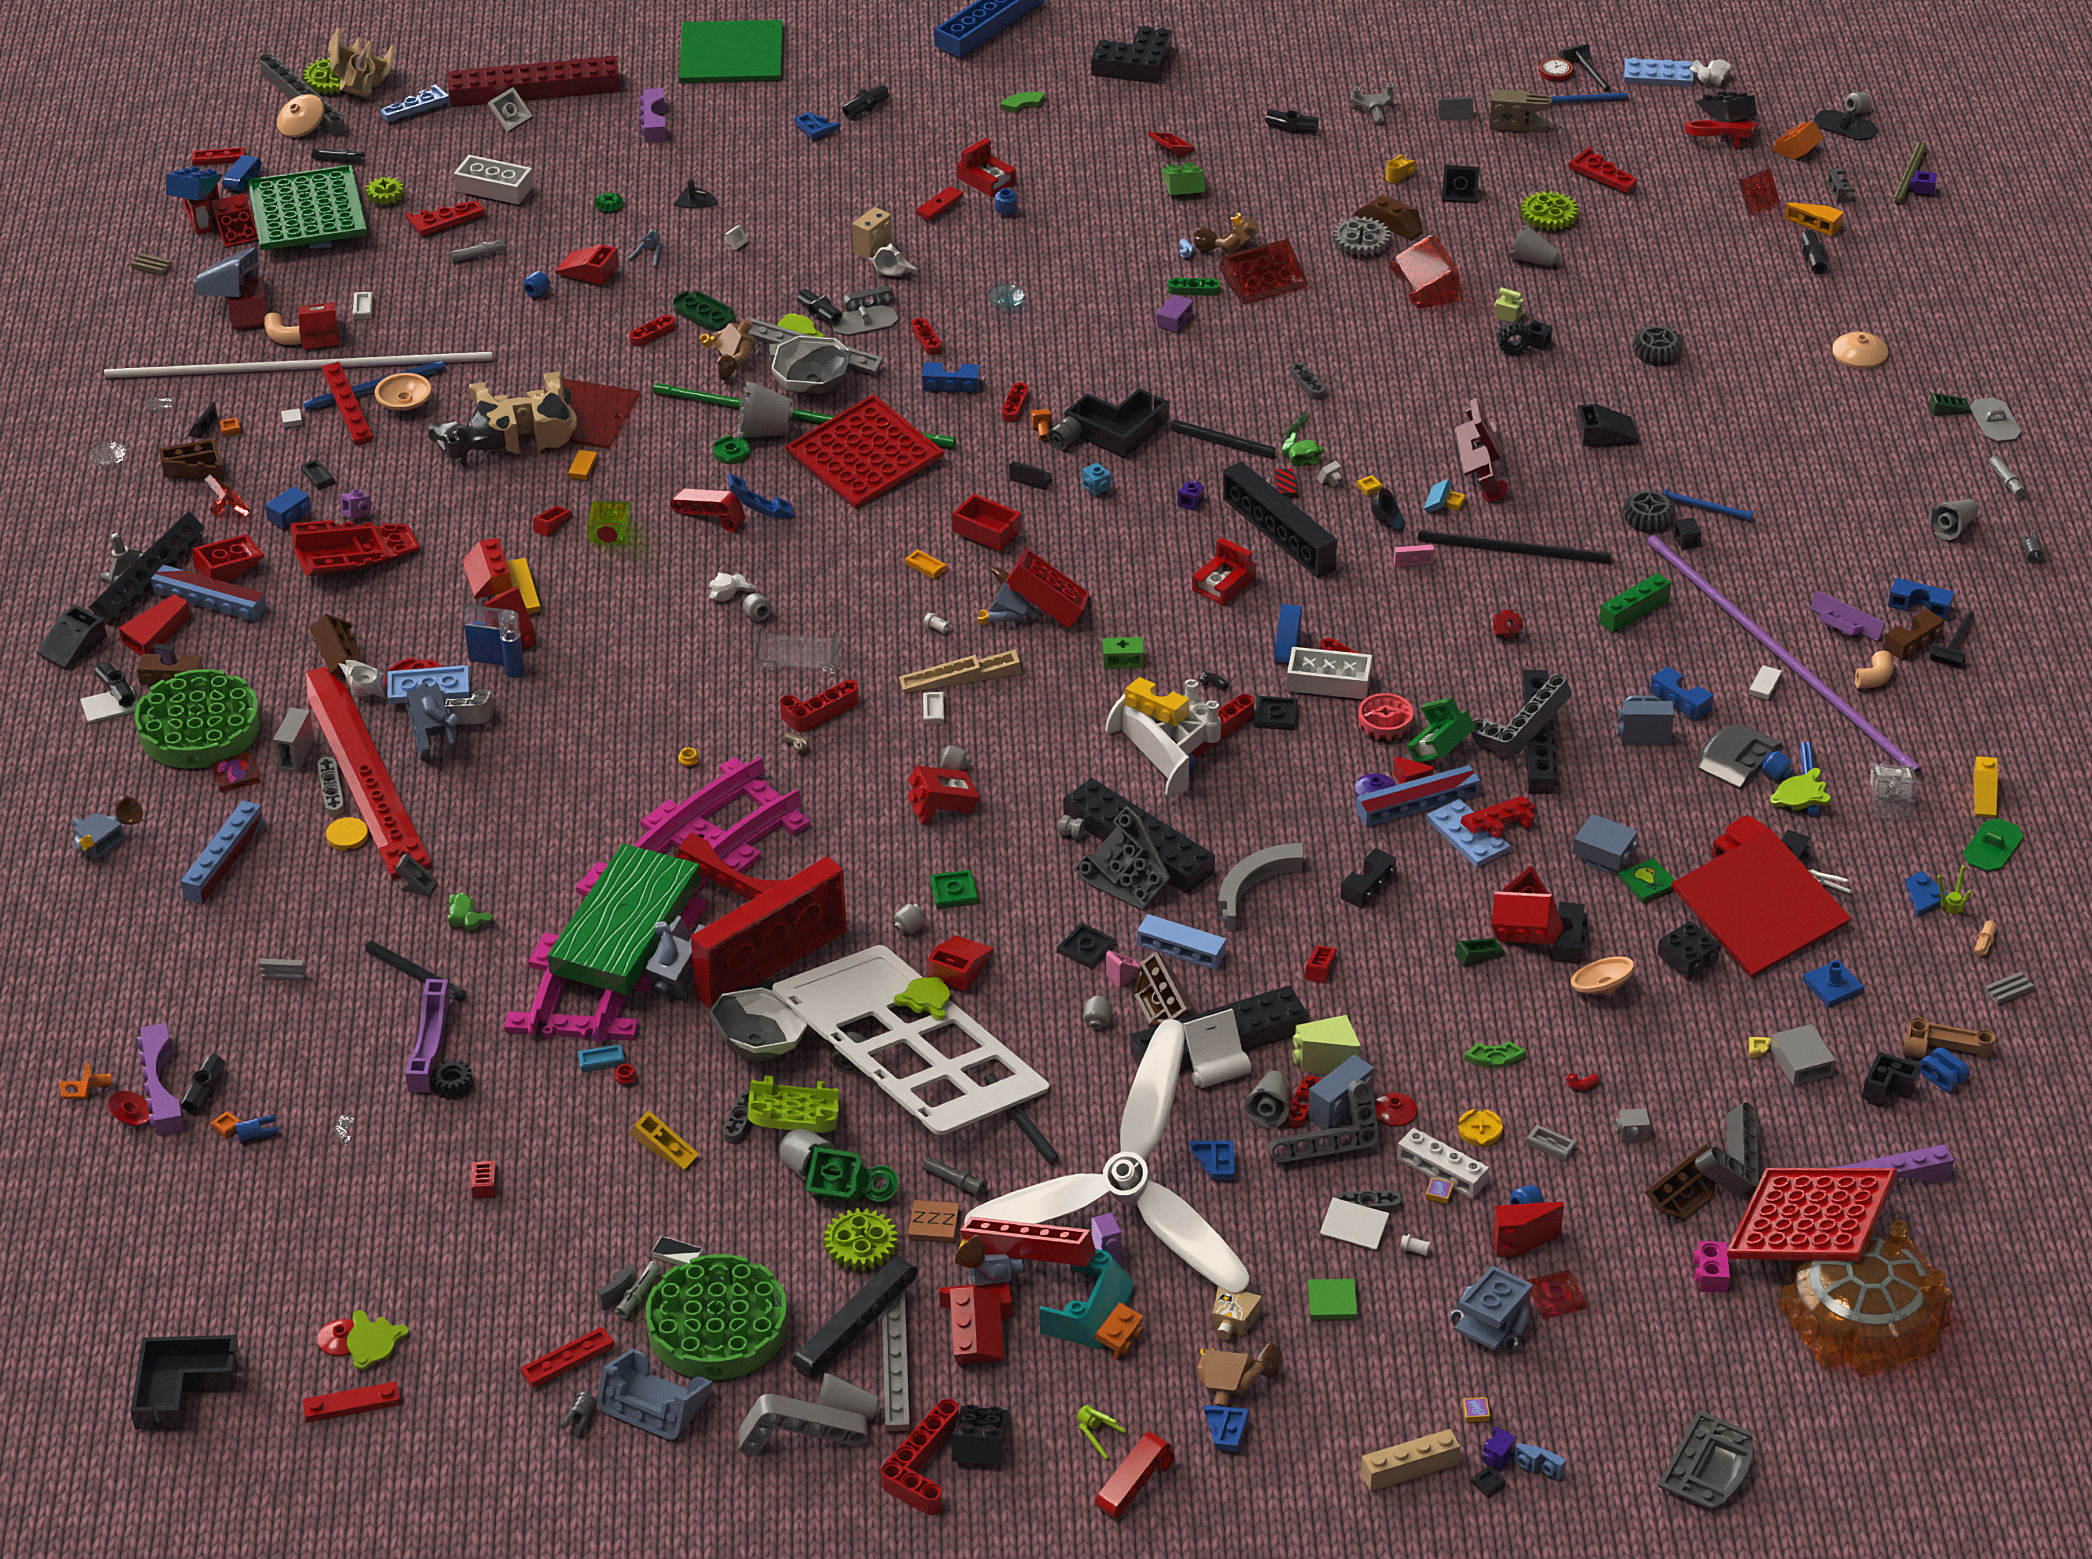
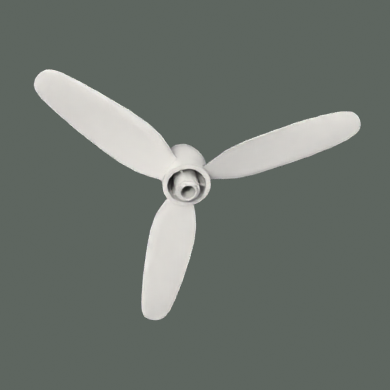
[964,1019,1250,1294]

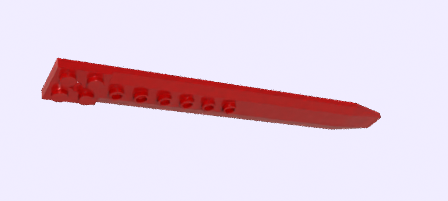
[306,666,432,880]

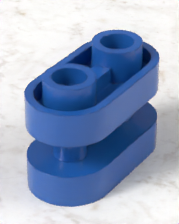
[1918,1048,1970,1092]

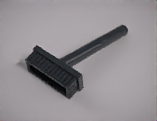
[1560,44,1610,91]
[1930,611,1975,669]

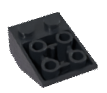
[1696,91,1757,122]
[1576,404,1639,446]
[36,605,107,669]
[952,1404,1009,1465]

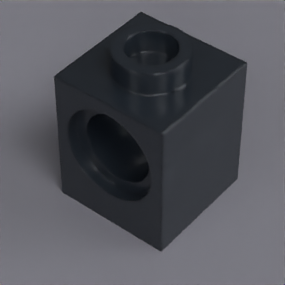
[1527,320,1553,351]
[1674,518,1702,550]

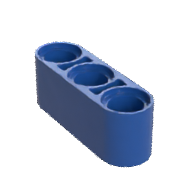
[222,155,262,192]

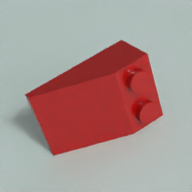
[193,534,264,583]
[484,586,536,650]
[1492,1201,1564,1257]

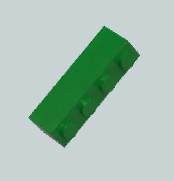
[1599,573,1671,633]

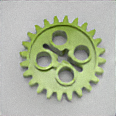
[303,58,341,95]
[1520,191,1578,231]
[823,1208,898,1271]

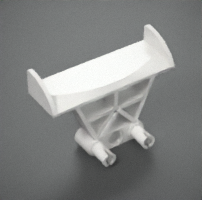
[1105,679,1221,797]

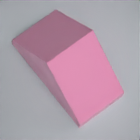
[1106,950,1139,987]

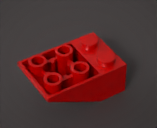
[211,193,258,248]
[555,244,619,285]
[926,935,994,992]

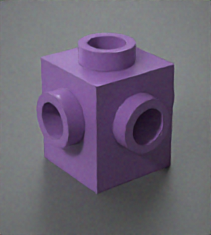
[341,490,372,519]

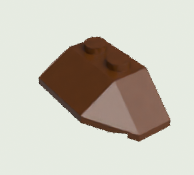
[1354,196,1422,241]
[1134,951,1192,1026]
[1645,1144,1716,1220]

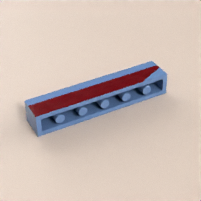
[151,565,267,622]
[1356,765,1480,827]
[181,800,264,904]

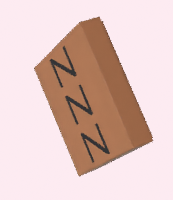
[908,1200,959,1243]

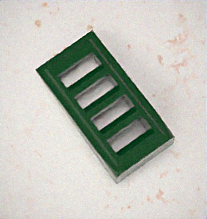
[1929,393,1971,415]
[1454,938,1504,966]

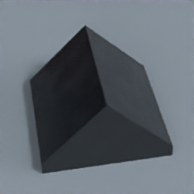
[1442,165,1479,202]

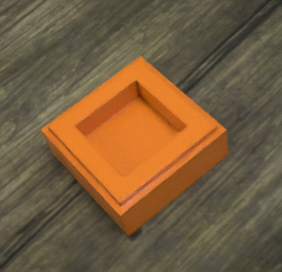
[219,418,241,437]
[210,1111,242,1139]

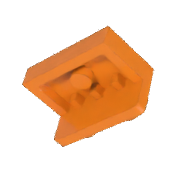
[1095,1302,1143,1360]

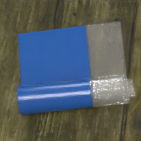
[462,604,525,678]

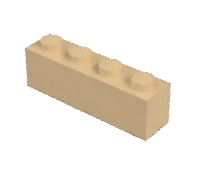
[1361,1429,1460,1492]

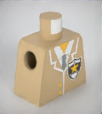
[1212,1286,1261,1340]

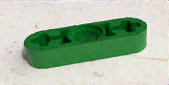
[1168,278,1220,296]

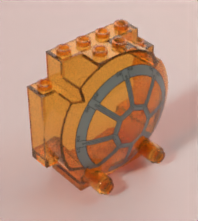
[1777,1220,1953,1378]

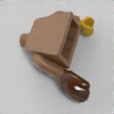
[1193,213,1260,256]
[699,319,755,381]
[1196,1343,1283,1407]

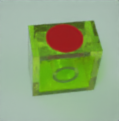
[587,500,633,544]

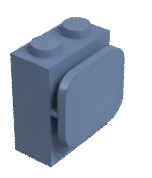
[1617,695,1674,745]
[1573,814,1639,874]

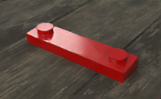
[520,1327,614,1389]
[302,1381,401,1423]

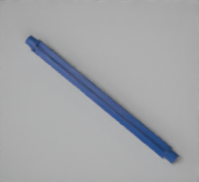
[303,361,446,410]

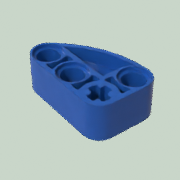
[1274,604,1302,664]

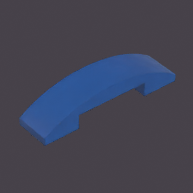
[728,473,794,518]

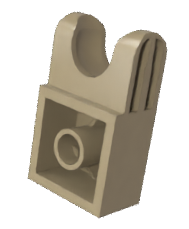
[1489,89,1552,133]

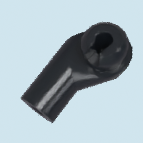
[1198,672,1229,691]

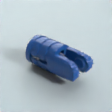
[235,1114,279,1143]

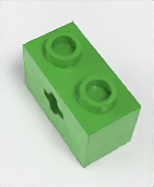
[1102,637,1144,669]

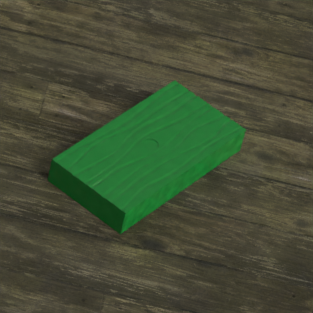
[547,843,701,995]

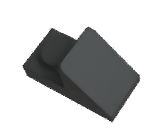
[394,853,438,896]

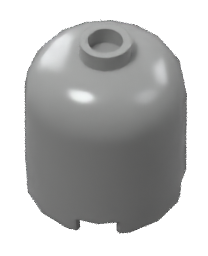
[780,1129,834,1181]

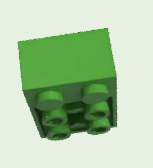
[1162,162,1205,195]

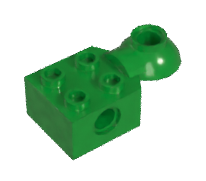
[806,1147,898,1203]

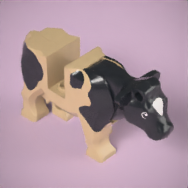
[428,371,577,465]

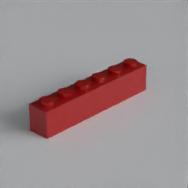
[960,1216,1096,1266]

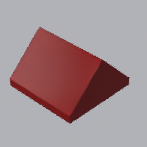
[1503,866,1549,894]

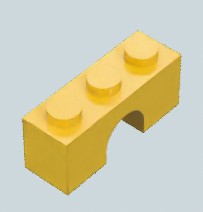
[1125,677,1190,727]

